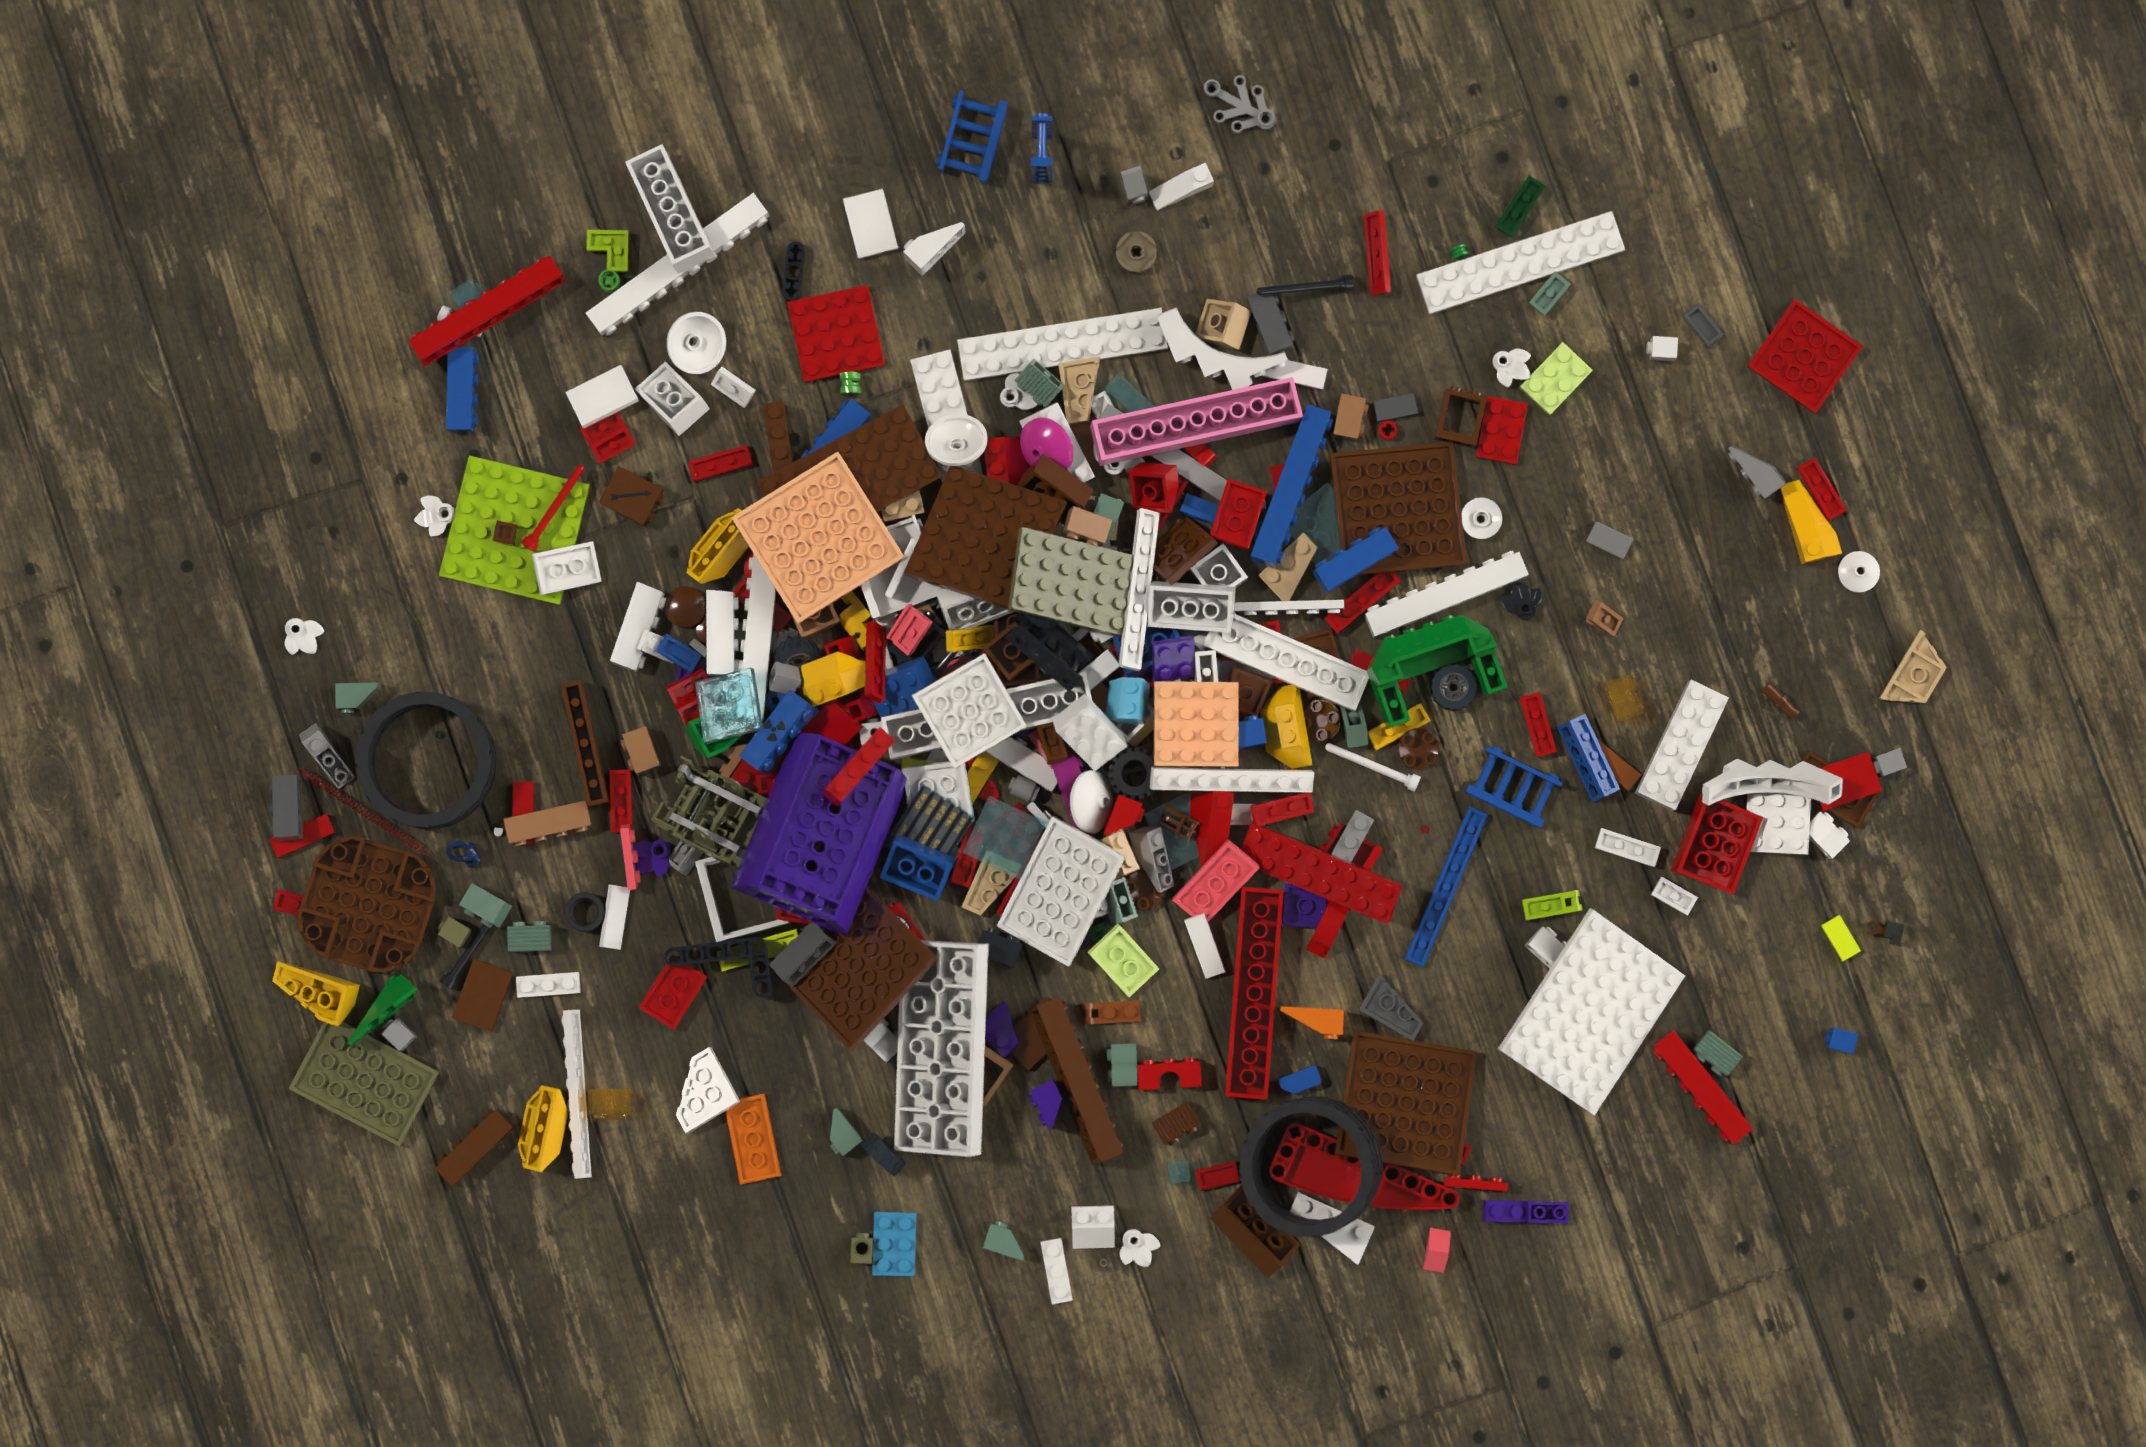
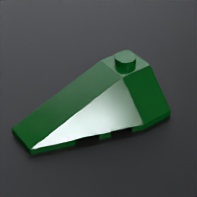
[685,700,770,759]
[347,974,417,1048]

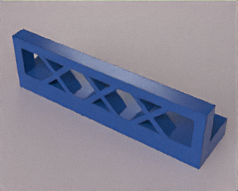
[1179,494,1263,542]
[1557,714,1620,802]

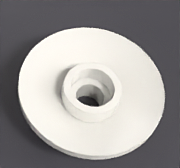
[1461,498,1502,539]
[1838,551,1880,593]

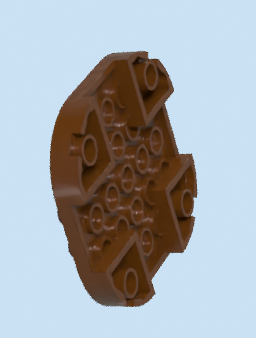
[298,836,436,973]

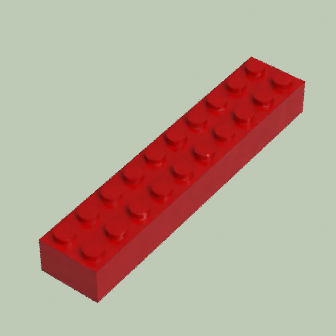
[1225,887,1284,1100]

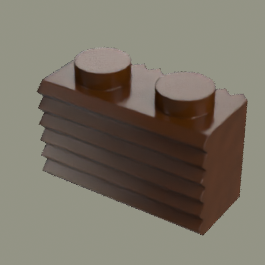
[1152,1101,1200,1146]

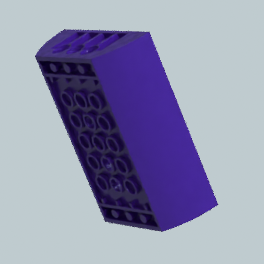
[730,733,907,937]

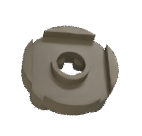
[1116,232,1157,274]

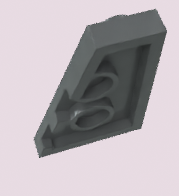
[1358,974,1423,1041]

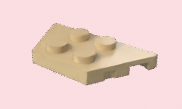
[1879,630,1947,704]

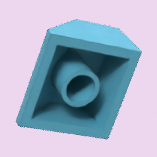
[1105,677,1150,725]

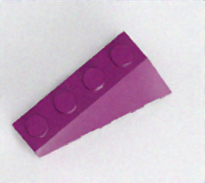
[1051,749,1096,837]

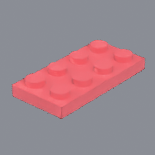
[1172,839,1259,922]

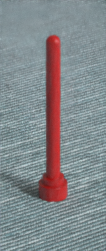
[521,464,585,552]

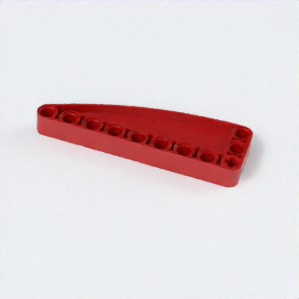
[1268,1123,1459,1210]

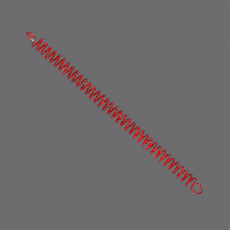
[298,768,429,855]

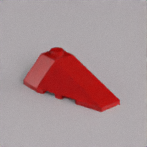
[1189,790,1234,867]

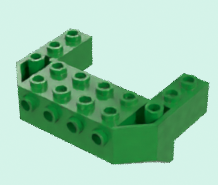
[1366,615,1508,729]

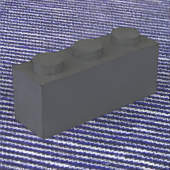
[1246,293,1295,356]
[269,774,303,842]
[769,922,836,987]

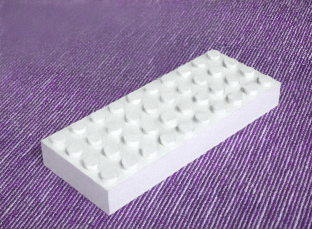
[894,940,988,1157]

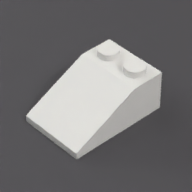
[903,222,966,276]
[635,362,709,436]

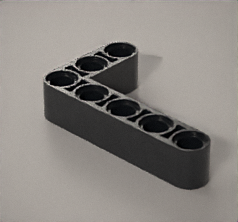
[664,937,772,998]

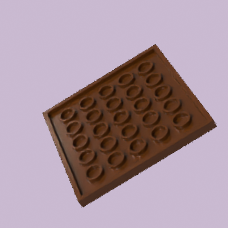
[1329,442,1467,576]
[904,466,1067,613]
[775,887,939,1052]
[1334,1030,1477,1176]

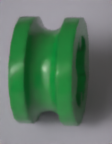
[1449,244,1470,260]

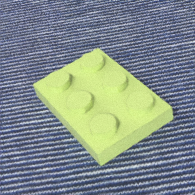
[1520,342,1593,416]
[1087,924,1159,997]

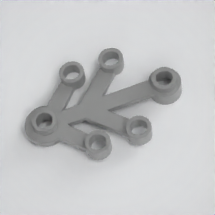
[1204,75,1276,134]

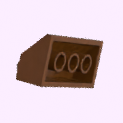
[1209,1185,1301,1278]

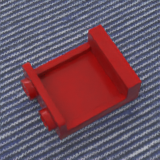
[1319,823,1383,870]

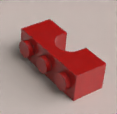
[1137,1057,1202,1090]

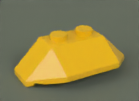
[686,508,749,584]
[796,651,866,707]
[1260,685,1312,769]
[518,1085,569,1172]

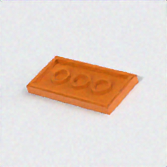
[725,1094,782,1184]

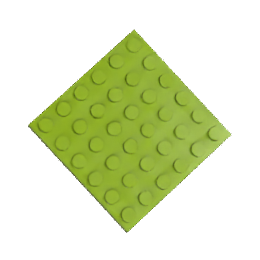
[439,456,590,605]

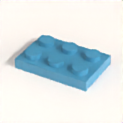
[872,1212,917,1276]

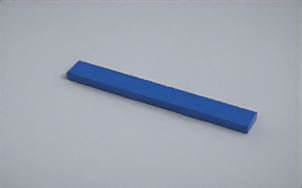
[1404,806,1488,968]

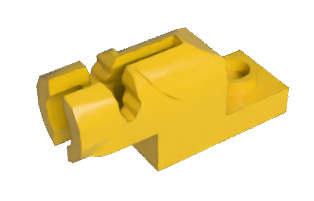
[839,591,873,651]

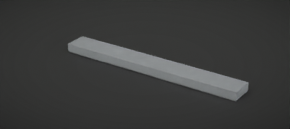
[1098,404,1227,502]

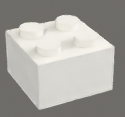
[1189,543,1248,588]

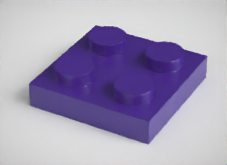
[1152,636,1195,682]
[1282,884,1326,928]

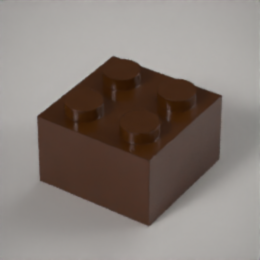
[982,622,1034,682]

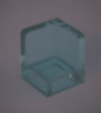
[1167,1160,1191,1184]

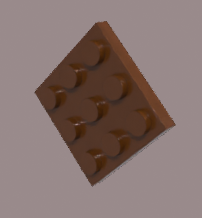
[1153,515,1217,585]

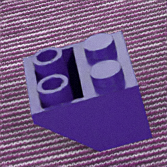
[1028,1080,1062,1129]

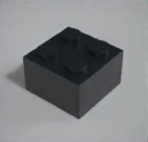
[978,928,1023,968]

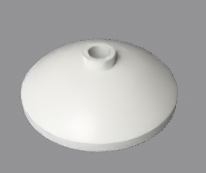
[667,312,726,374]
[925,414,987,466]
[1070,770,1114,833]

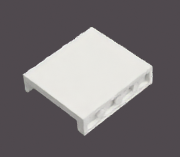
[861,515,943,621]

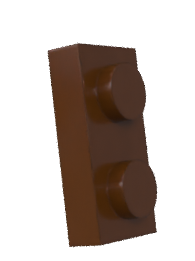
[1037,722,1068,765]

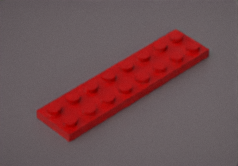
[1241,822,1403,924]

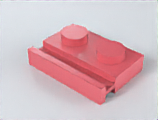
[886,604,933,656]

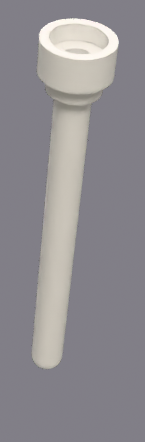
[1325,743,1421,792]

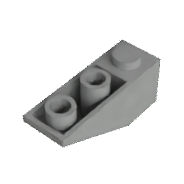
[1728,446,1786,499]
[299,723,355,789]
[1129,827,1174,893]

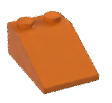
[1279,1006,1344,1039]

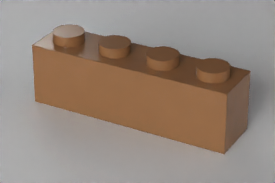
[504,800,591,846]

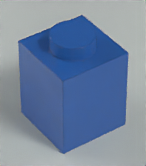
[1824,1028,1858,1054]

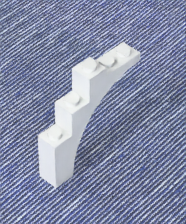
[1157,307,1288,390]
[1702,759,1843,805]

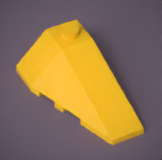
[1780,480,1842,565]
[272,961,360,1026]

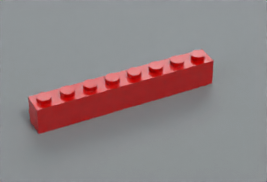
[408,255,565,367]

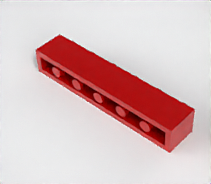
[1652,1030,1753,1145]

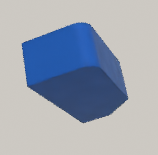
[1278,1065,1321,1094]

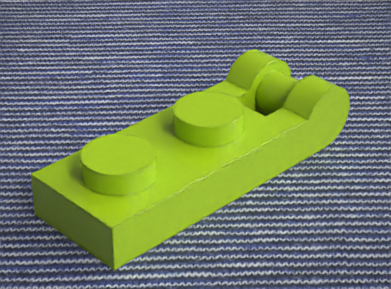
[1522,890,1583,921]

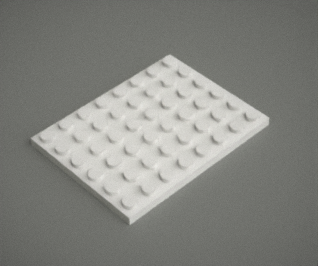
[1498,909,1685,1115]

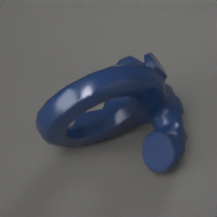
[446,840,481,868]

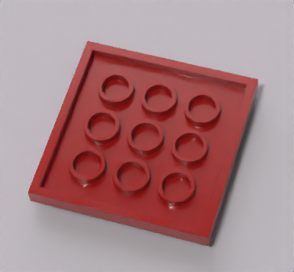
[787,285,885,383]
[1747,299,1863,414]

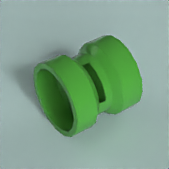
[598,270,621,293]
[840,372,861,395]

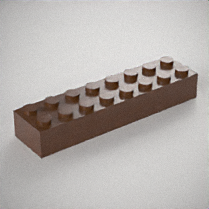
[1029,997,1124,1165]

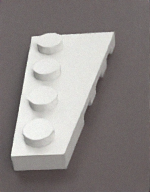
[1290,1192,1375,1265]

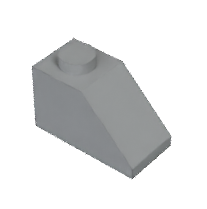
[1120,166,1148,204]

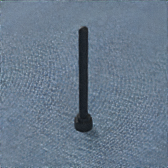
[1256,275,1354,296]
[440,924,490,990]

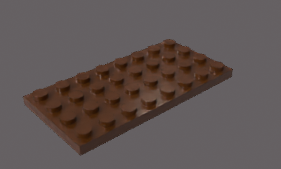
[756,404,943,512]

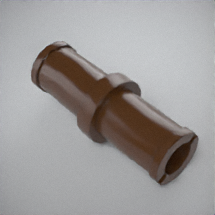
[1761,682,1800,720]

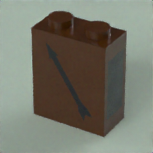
[599,466,665,527]

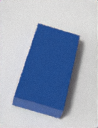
[655,634,702,673]

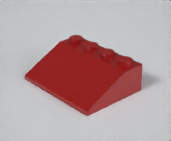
[1670,794,1763,895]

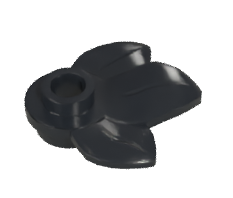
[1500,581,1542,620]

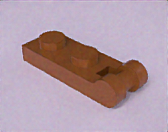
[1081,1000,1141,1025]

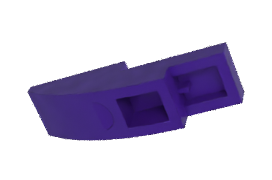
[1483,1200,1569,1223]

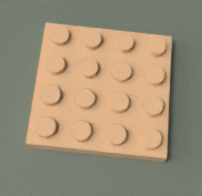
[1154,682,1238,767]

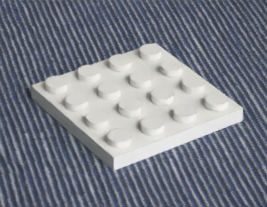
[912,653,1027,768]

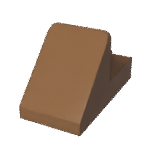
[1586,600,1624,636]
[719,744,747,778]

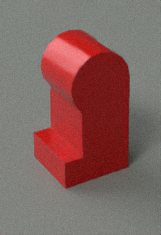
[1181,443,1217,468]

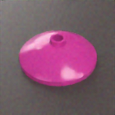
[1020,417,1073,470]

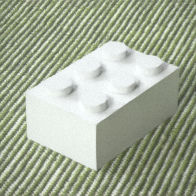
[1053,694,1127,771]

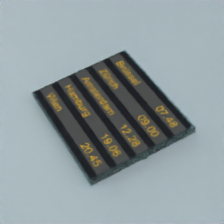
[884,784,975,855]

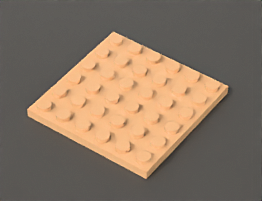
[731,452,904,624]

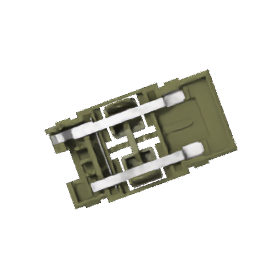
[651,755,767,867]

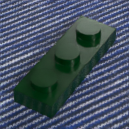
[1495,175,1546,239]

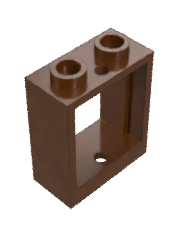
[1434,386,1487,448]

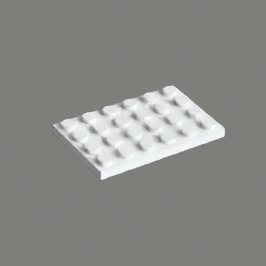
[997,816,1126,967]

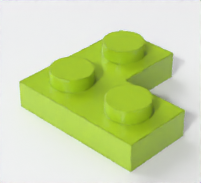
[587,230,629,272]

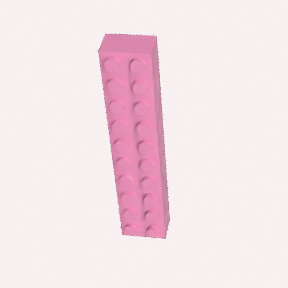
[1090,377,1303,466]

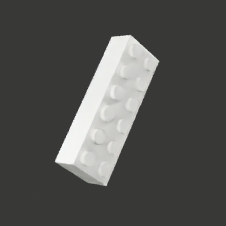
[625,144,715,274]
[1635,680,1729,811]

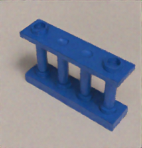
[936,90,1008,185]
[1031,113,1053,183]
[1464,745,1562,829]

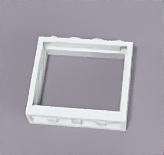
[695,857,790,942]

